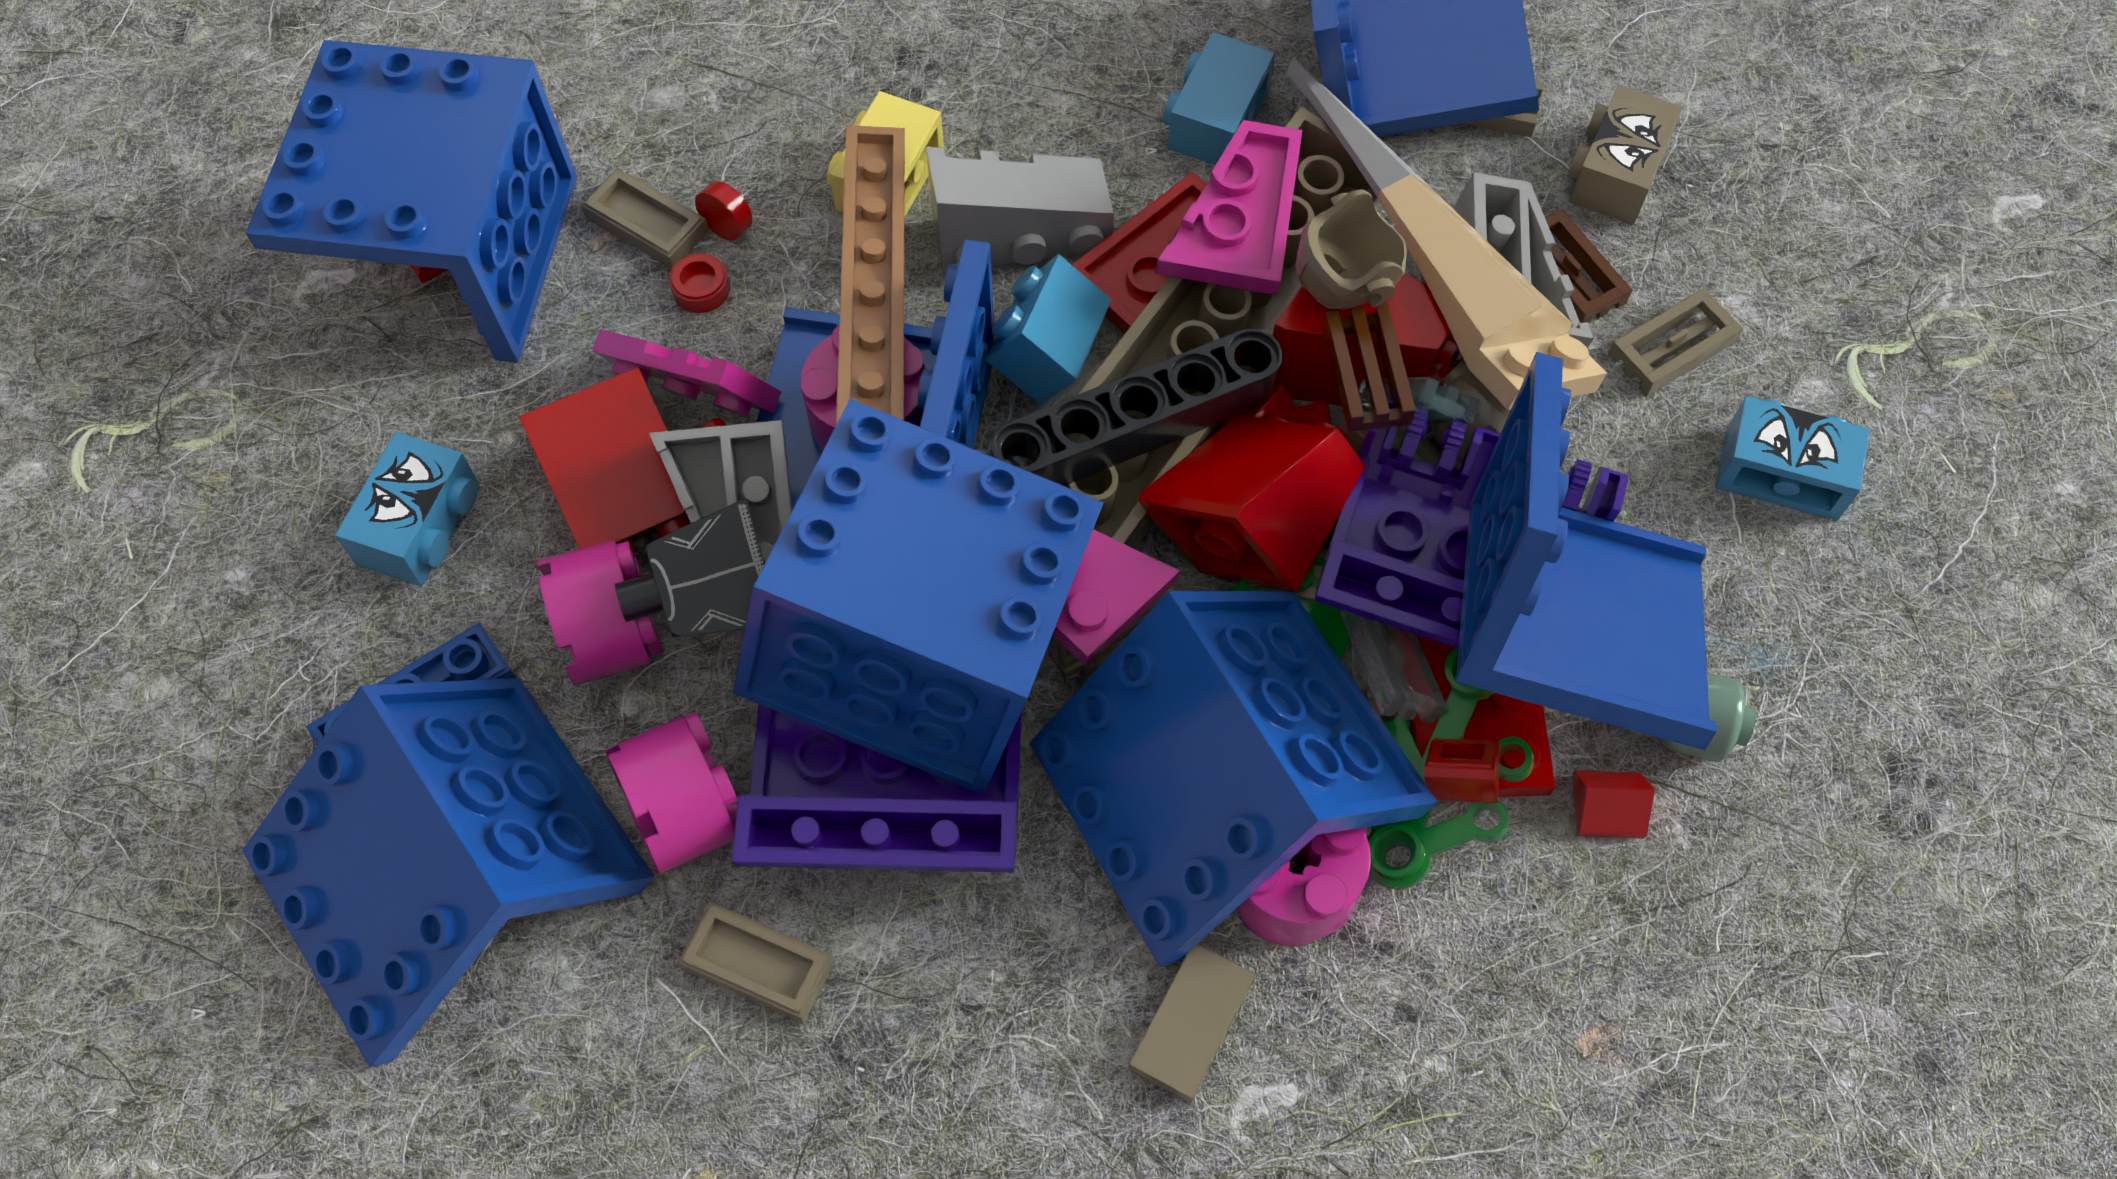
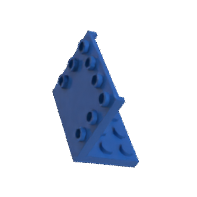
[1311,0,1539,138]
[245,40,577,363]
[756,239,995,508]
[1456,352,1717,750]
[733,399,1104,795]
[1029,591,1438,967]
[242,678,655,1068]

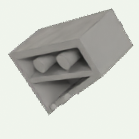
[926,146,1114,275]
[1453,172,1594,360]
[649,420,793,561]

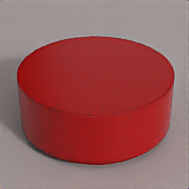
[695,181,752,241]
[669,253,730,313]

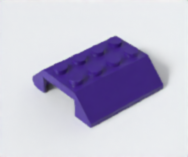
[1314,398,1628,648]
[732,704,1022,873]

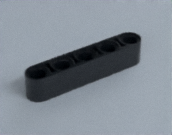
[991,328,1282,486]

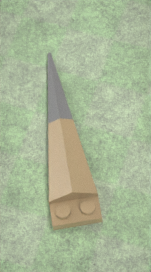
[1287,57,1607,410]

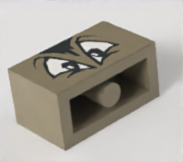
[1567,84,1684,225]

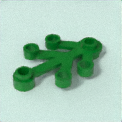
[1367,648,1534,890]

